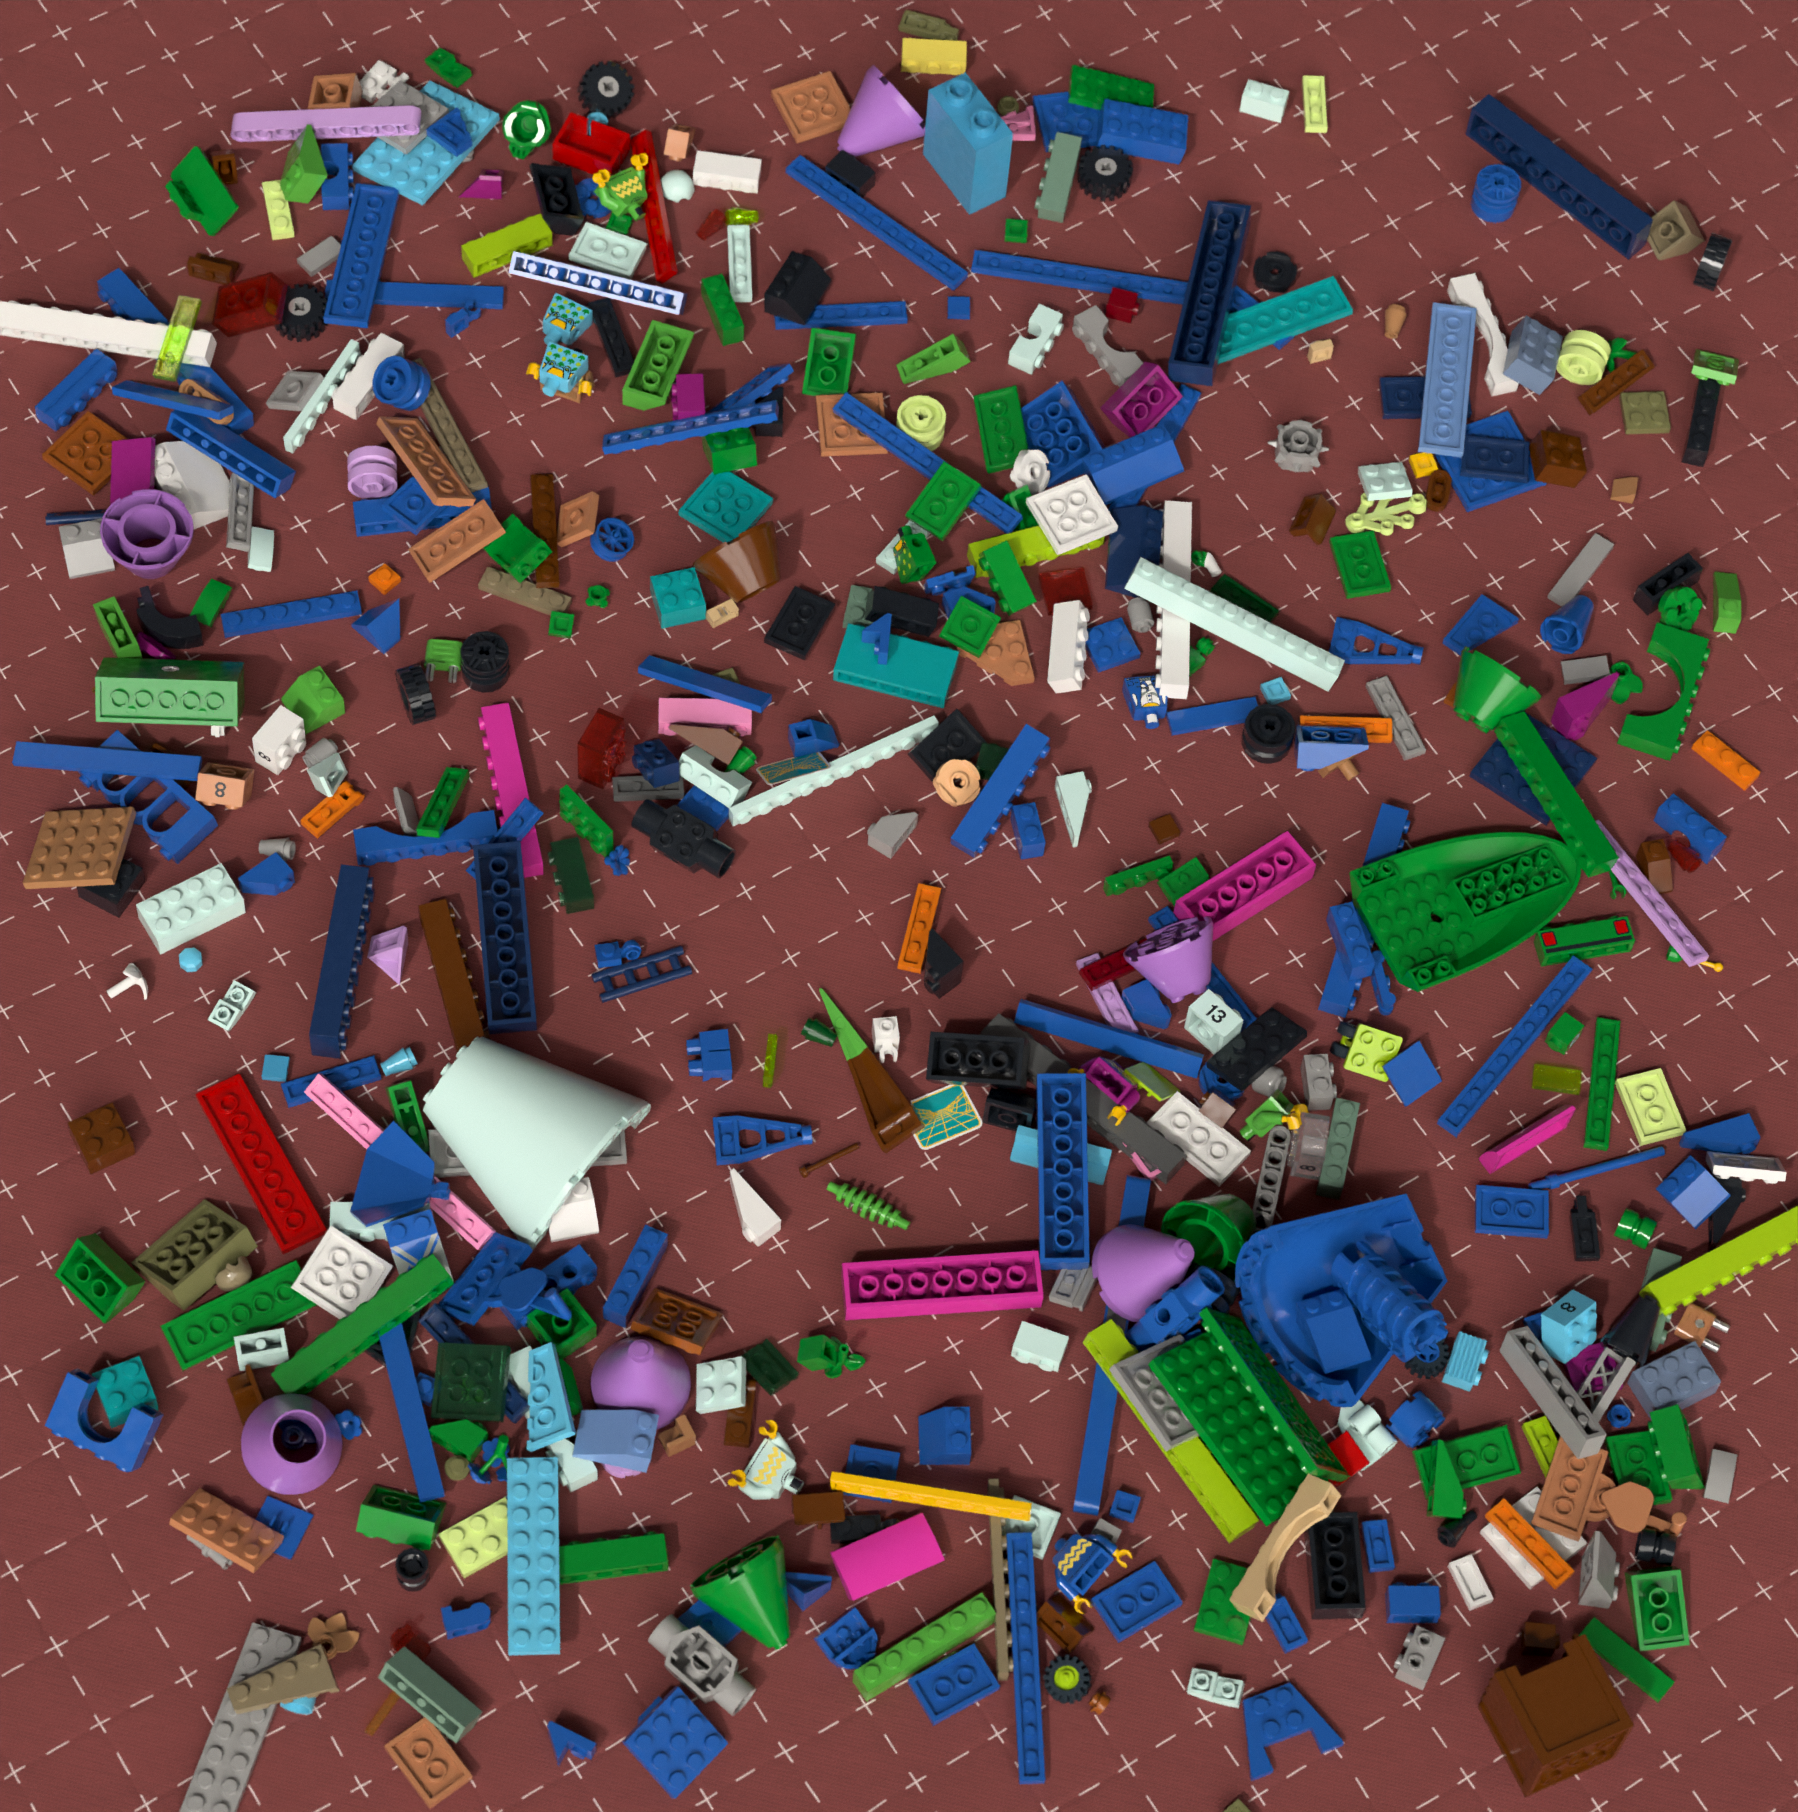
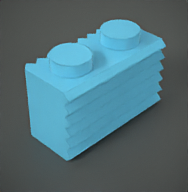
[1442,1331,1489,1392]

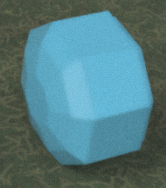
[179,948,202,972]

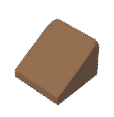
[1611,477,1638,504]

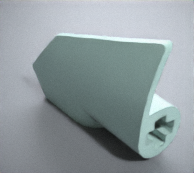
[1338,1400,1398,1471]

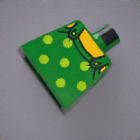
[893,525,936,584]

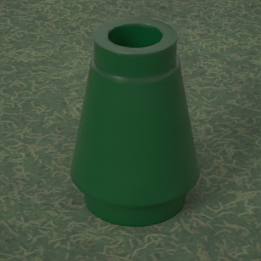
[801,1017,838,1047]

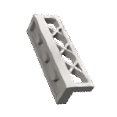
[1554,1347,1636,1432]

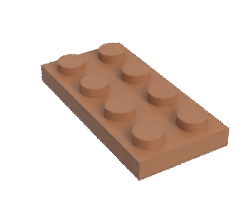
[408,499,506,583]
[169,1488,284,1573]

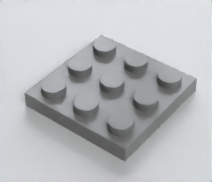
[372,80,449,155]

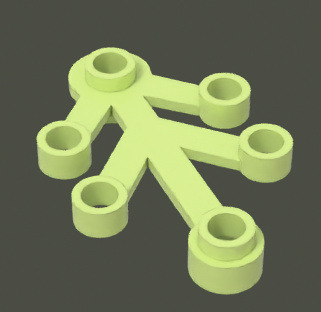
[1345,493,1427,535]

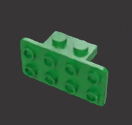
[165,146,238,236]

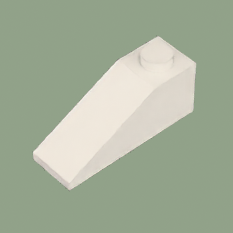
[730,1168,781,1247]

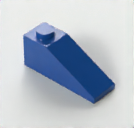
[1679,1113,1761,1154]

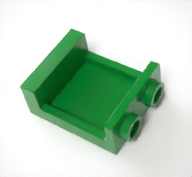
[483,513,552,583]

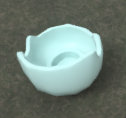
[660,170,695,203]

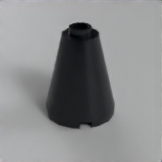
[1600,1295,1661,1367]

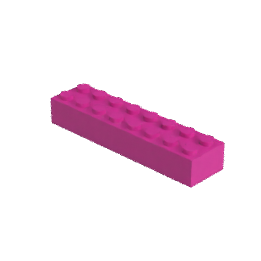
[841,1250,1044,1320]

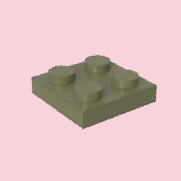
[1619,391,1670,434]

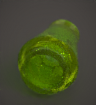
[725,207,759,226]

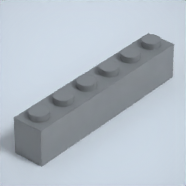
[1500,1326,1607,1459]

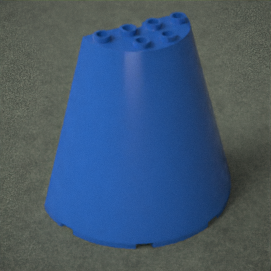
[1235,1194,1448,1407]

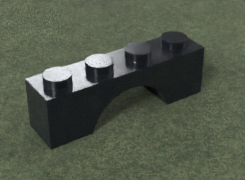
[1681,378,1721,467]

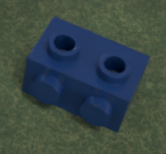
[632,739,680,788]

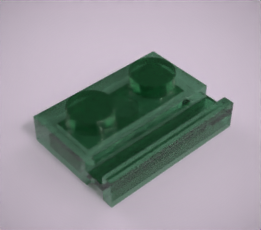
[741,1339,799,1396]

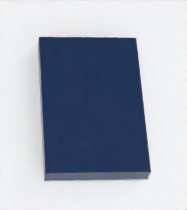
[1460,435,1529,483]

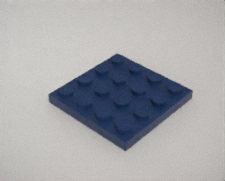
[1469,711,1597,826]

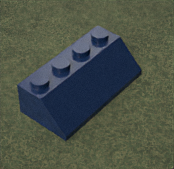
[1105,505,1163,600]

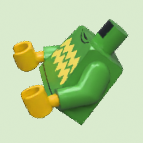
[592,153,648,221]
[1240,1088,1309,1141]

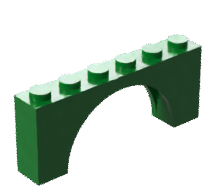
[1617,622,1711,761]

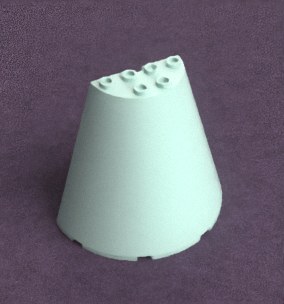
[423,1036,651,1250]

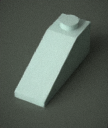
[1055,771,1092,847]

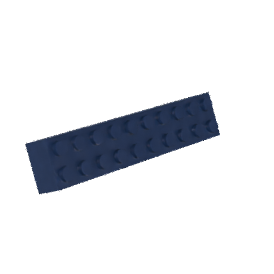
[1465,94,1653,260]
[1168,200,1251,386]

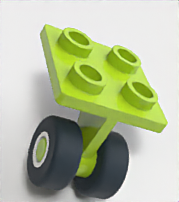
[1330,1021,1403,1082]

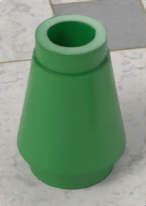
[724,746,757,775]

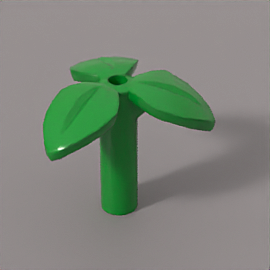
[1606,338,1637,372]
[825,1336,866,1378]

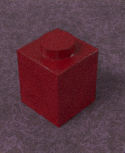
[1105,287,1140,324]

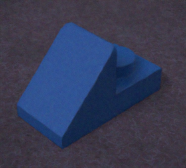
[861,613,892,665]
[548,1721,596,1766]

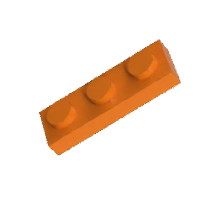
[1691,730,1761,791]

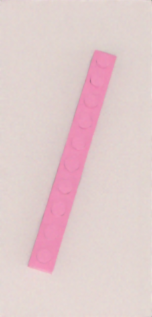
[304,1074,496,1250]

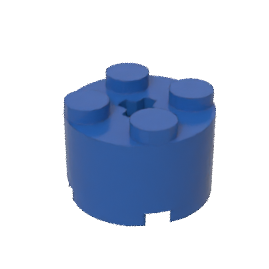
[1386,1391,1446,1448]

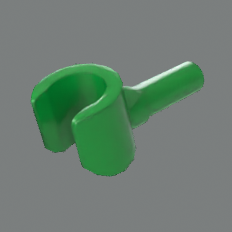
[1609,870,1626,900]

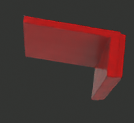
[1328,1431,1370,1487]

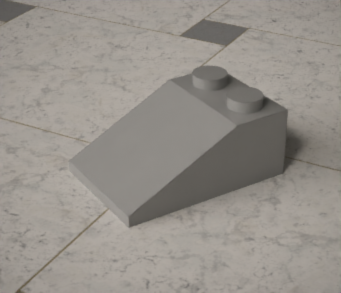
[1578,1531,1619,1609]

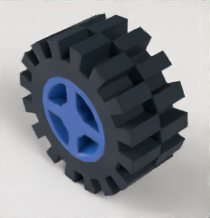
[1405,1339,1449,1379]

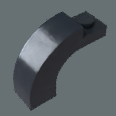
[136,586,203,649]

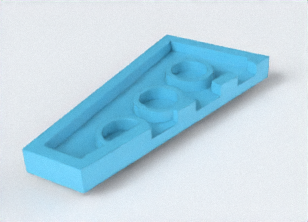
[527,1342,576,1452]

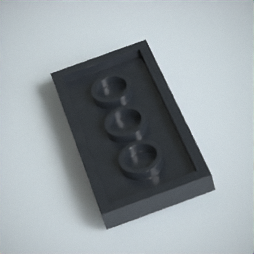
[1206,1007,1307,1091]

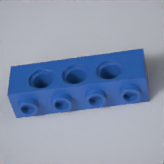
[499,1244,597,1330]

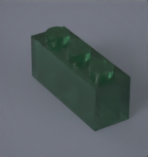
[547,837,594,914]

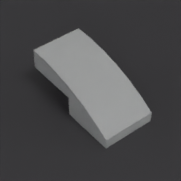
[1703,1449,1737,1503]

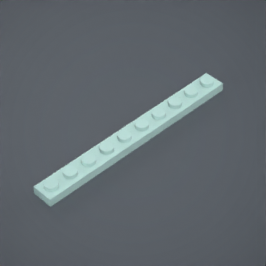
[729,716,939,826]

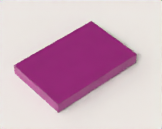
[110,437,155,505]

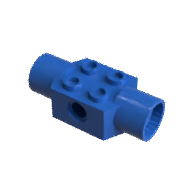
[1126,1266,1224,1353]

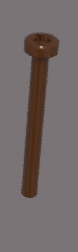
[799,1143,859,1178]

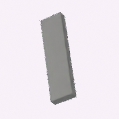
[226,473,254,552]
[1547,533,1614,607]
[1365,676,1426,761]

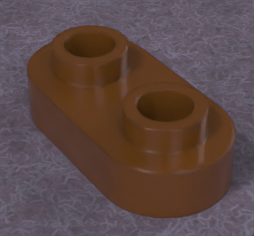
[1425,470,1452,512]

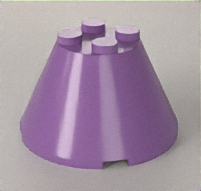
[1123,916,1213,1003]

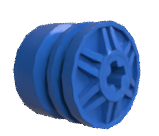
[1471,164,1521,223]

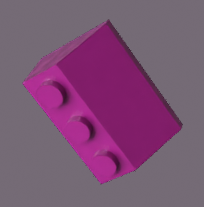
[1100,362,1183,437]

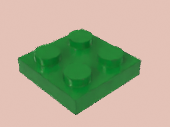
[939,596,1001,658]

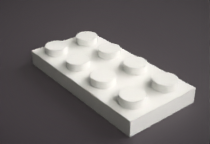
[1146,1091,1251,1186]

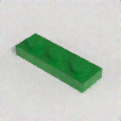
[1103,855,1173,896]

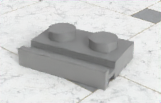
[1049,1264,1098,1312]

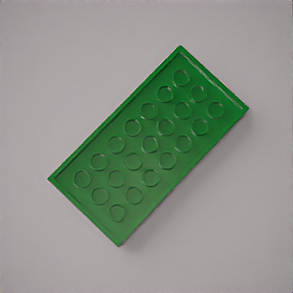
[1199,1307,1350,1482]
[1148,1332,1335,1527]

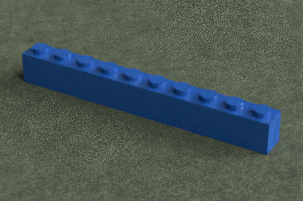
[97,268,254,435]
[1318,803,1411,1018]

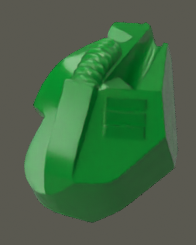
[502,100,552,159]

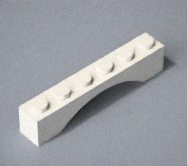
[1447,273,1519,396]

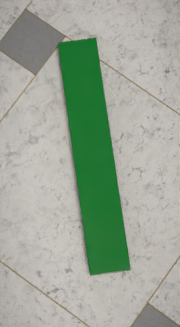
[1583,1017,1621,1151]

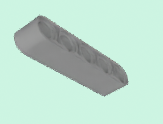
[1252,1126,1291,1232]

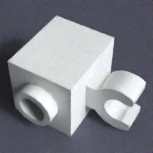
[872,1016,900,1063]

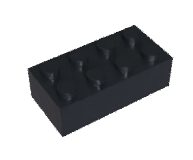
[926,1032,1030,1090]
[1304,1512,1366,1620]

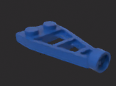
[1329,617,1424,665]
[713,1116,812,1165]

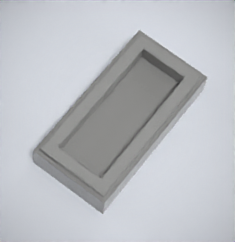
[297,236,341,277]
[1561,656,1610,685]

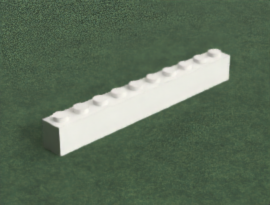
[0,301,217,367]
[1155,500,1192,699]

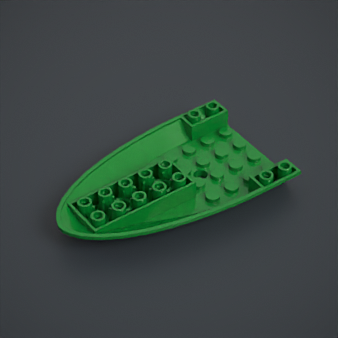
[1349,832,1581,992]

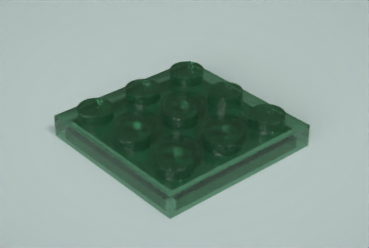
[431,1343,511,1422]

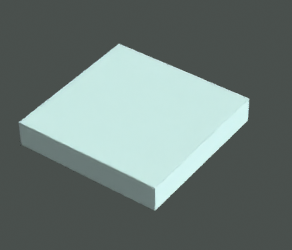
[1001,1495,1061,1560]

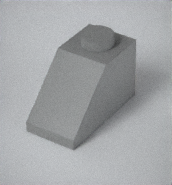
[867,812,918,859]

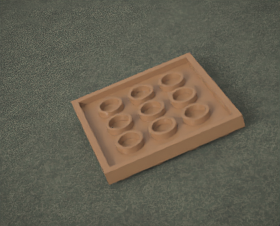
[23,807,136,889]

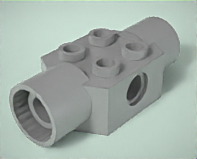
[648,1614,756,1716]

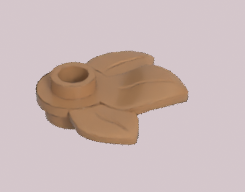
[308,1613,359,1660]

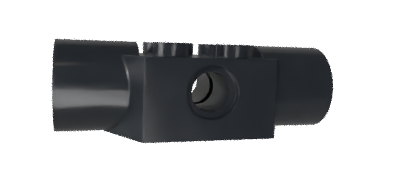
[631,799,736,878]

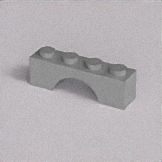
[1072,305,1143,388]

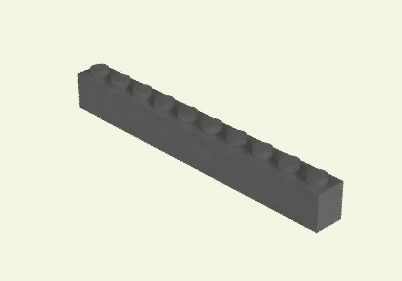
[980,1013,1186,1184]

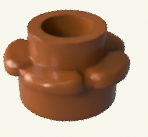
[1088,1691,1111,1715]

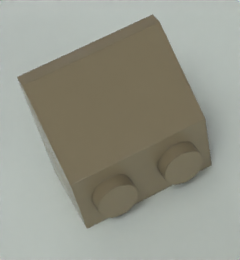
[1647,200,1705,261]

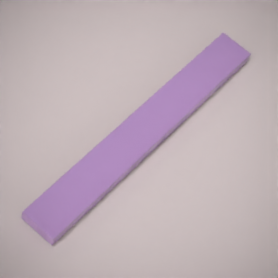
[1596,820,1709,967]

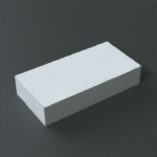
[1447,1554,1494,1611]

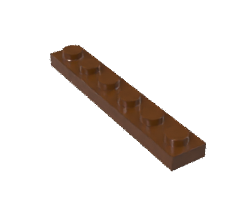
[530,474,559,588]

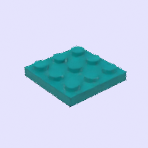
[679,471,773,543]

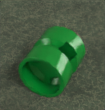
[1614,1207,1658,1250]

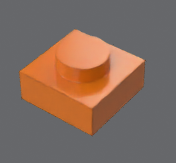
[368,563,401,595]

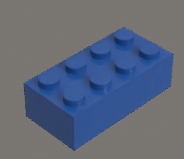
[1096,99,1188,165]

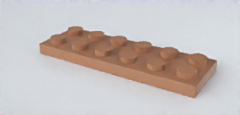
[376,416,476,507]

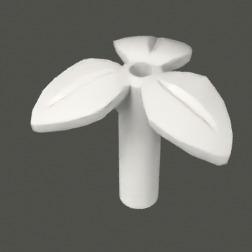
[107,963,148,1000]

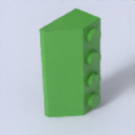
[623,320,694,411]

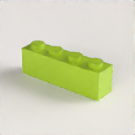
[461,214,553,278]

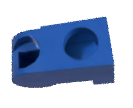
[441,1602,491,1639]

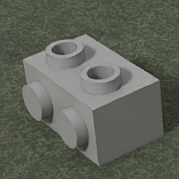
[1300,1054,1337,1111]
[1393,1626,1445,1690]

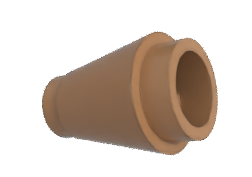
[1385,304,1407,339]

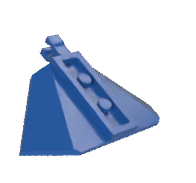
[350,1121,451,1227]

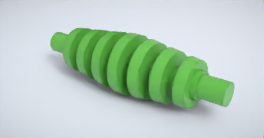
[827,1181,911,1230]

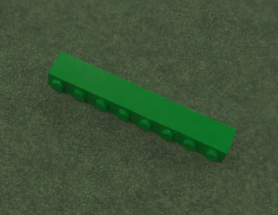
[1494,712,1619,878]
[271,1254,454,1395]

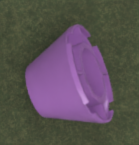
[100,489,194,579]
[241,1394,342,1495]

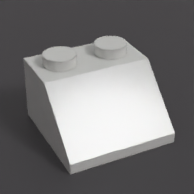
[548,1177,599,1243]

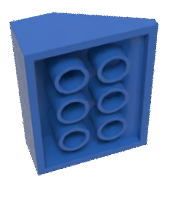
[1021,381,1106,488]

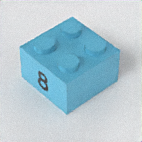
[1541,1290,1597,1364]

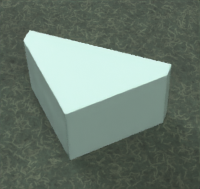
[307,753,348,797]

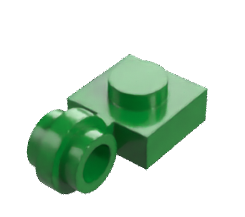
[1189,637,1215,677]

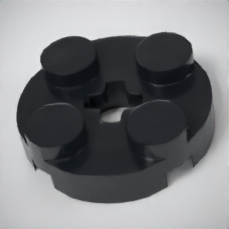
[1253,251,1297,293]

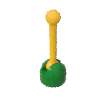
[1666,944,1723,972]

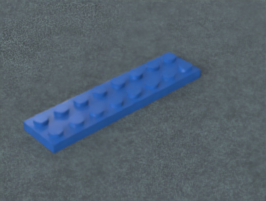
[323,183,400,328]

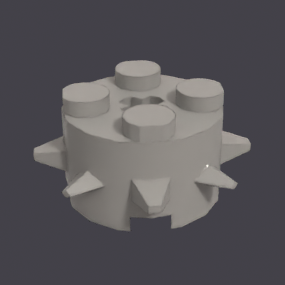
[1268,420,1329,472]

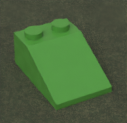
[280,124,328,203]

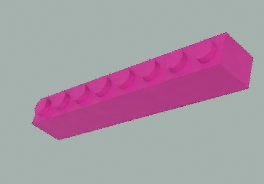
[478,703,543,878]

